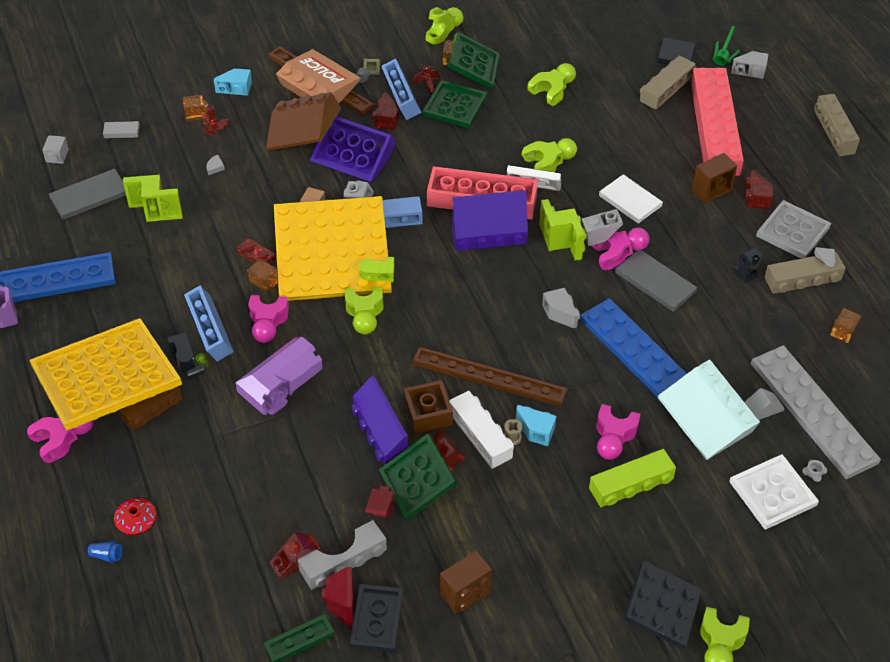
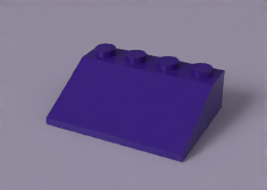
[310,116,396,183]
[452,190,528,251]

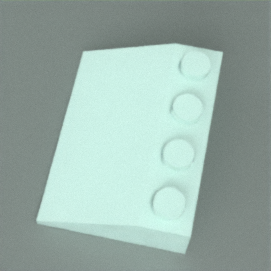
[658,360,759,460]

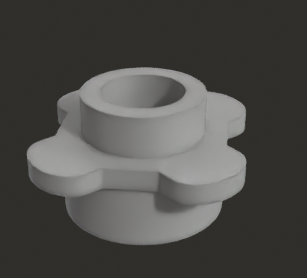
[802,460,827,482]

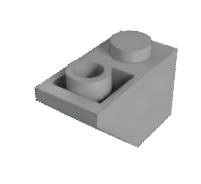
[731,51,768,79]
[582,209,623,246]
[542,288,580,328]

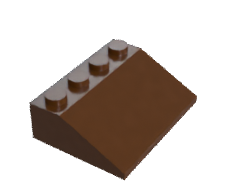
[266,92,341,151]

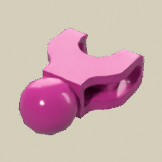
[592,228,650,270]
[248,295,289,343]
[596,404,640,460]
[27,417,93,463]

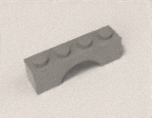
[298,520,387,590]

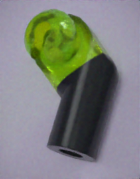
[185,353,209,379]

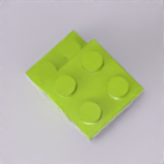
[123,175,183,222]
[539,199,587,261]

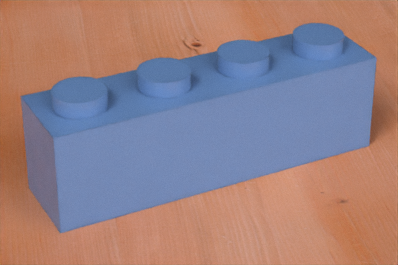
[381,59,421,120]
[382,197,422,228]
[184,285,234,361]

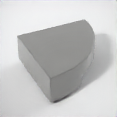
[207,155,225,175]
[814,247,835,267]

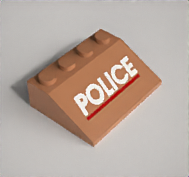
[276,49,361,103]

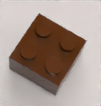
[691,153,738,204]
[403,380,453,434]
[440,551,492,614]

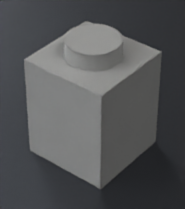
[43,135,69,164]

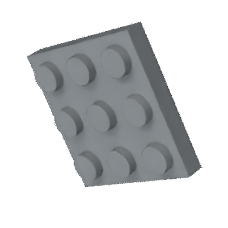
[756,200,831,259]

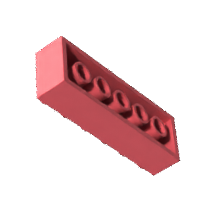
[427,166,538,219]

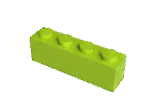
[589,449,676,507]

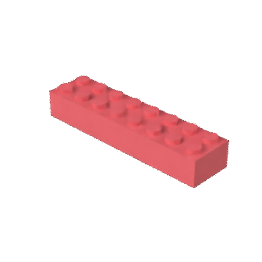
[691,68,744,176]

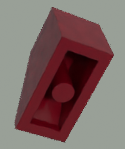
[365,486,396,519]

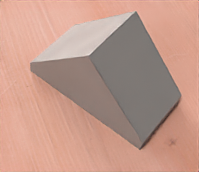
[744,388,785,420]

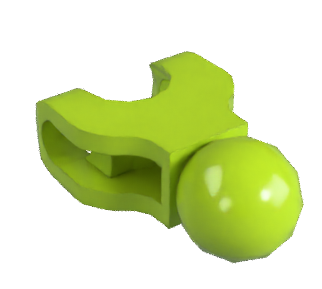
[425,7,463,44]
[528,63,576,106]
[521,138,577,173]
[345,287,383,335]
[700,607,750,662]

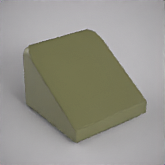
[363,59,381,75]

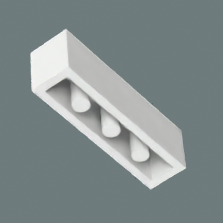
[449,391,514,469]

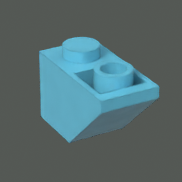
[214,69,252,95]
[516,405,556,446]

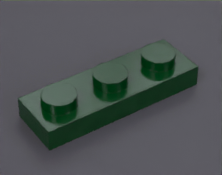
[263,614,335,662]

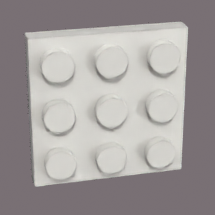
[730,455,819,530]

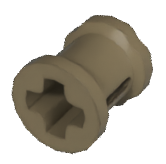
[504,419,522,445]

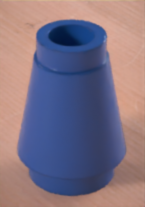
[88,541,122,563]

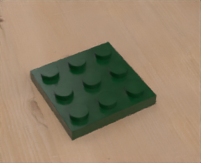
[448,31,500,89]
[423,80,487,129]
[379,434,458,520]

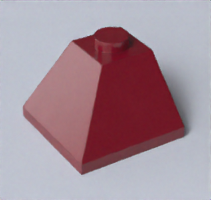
[322,567,354,628]

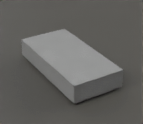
[103,121,140,138]

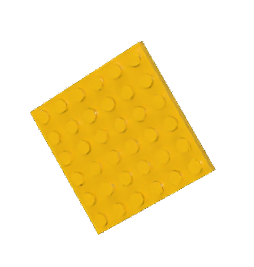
[274,196,392,301]
[30,318,182,431]

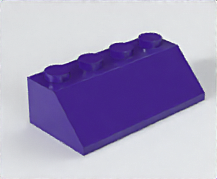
[351,376,408,465]

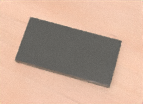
[49,169,126,220]
[615,250,697,312]

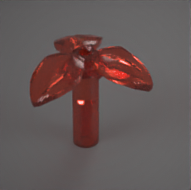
[413,66,440,94]
[202,105,230,134]

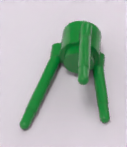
[713,26,740,66]

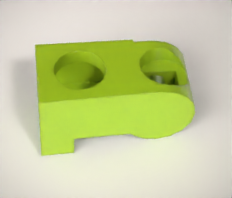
[359,257,394,282]

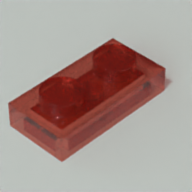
[236,237,276,269]

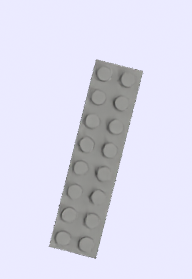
[751,345,881,479]

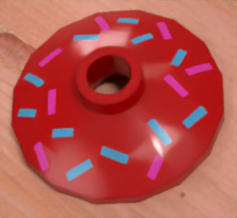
[114,498,157,535]

